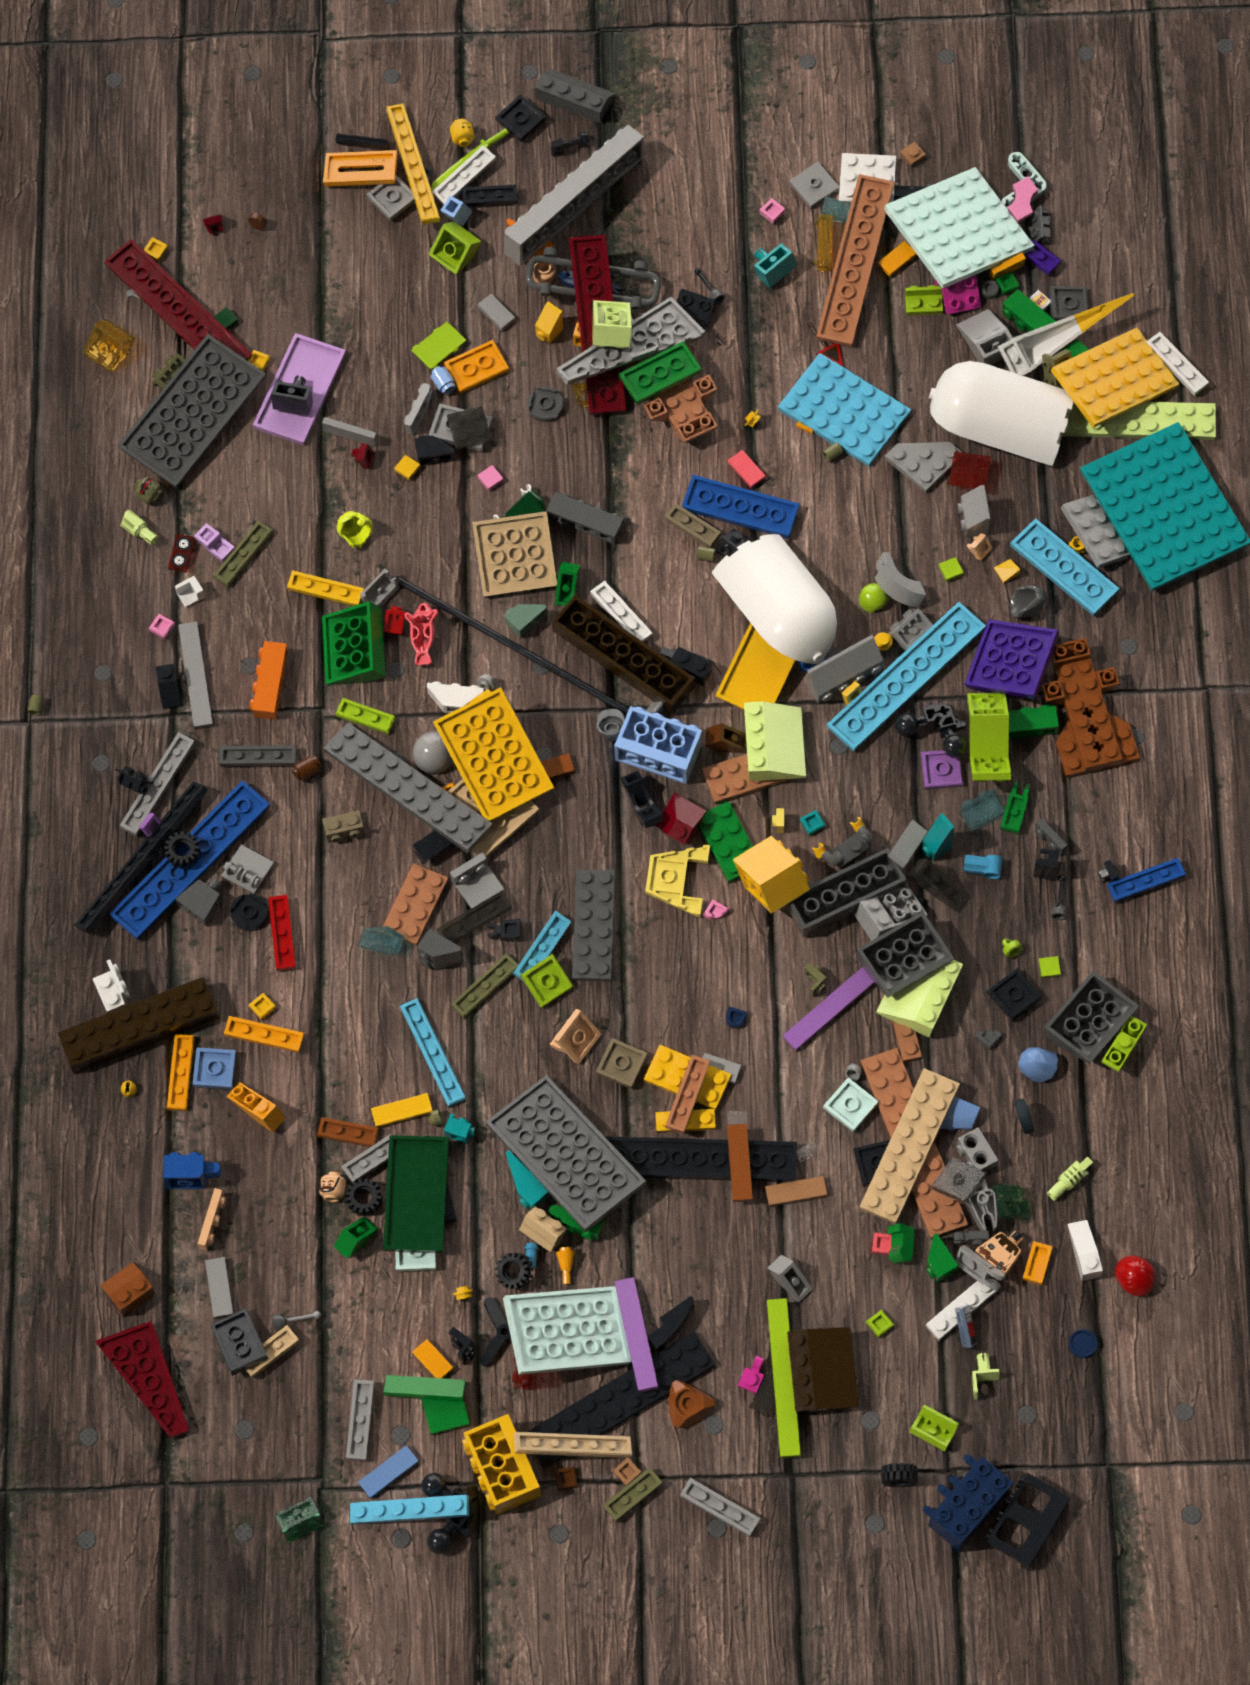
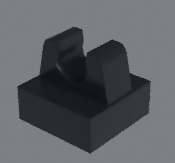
[1098,859,1120,882]

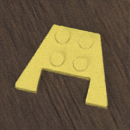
[645,845,710,917]

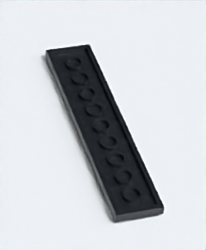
[604,1136,797,1182]
[527,1331,715,1469]

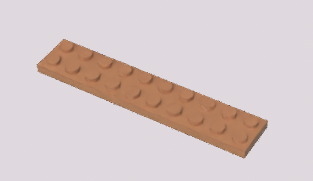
[816,174,894,347]
[860,1048,968,1240]

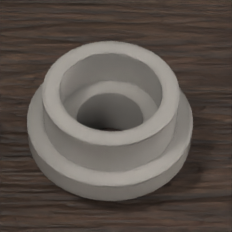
[477,674,495,691]

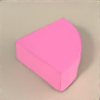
[703,899,729,920]

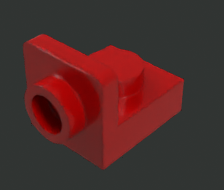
[383,606,407,634]

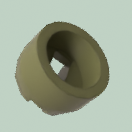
[428,1109,444,1126]

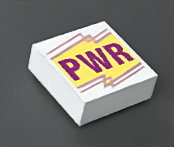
[1029,290,1050,311]

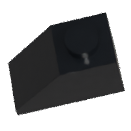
[414,435,455,466]
[155,663,182,710]

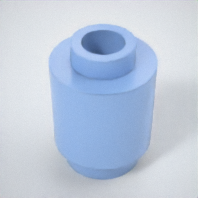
[430,366,456,395]

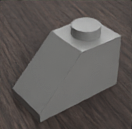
[768,1255,812,1302]

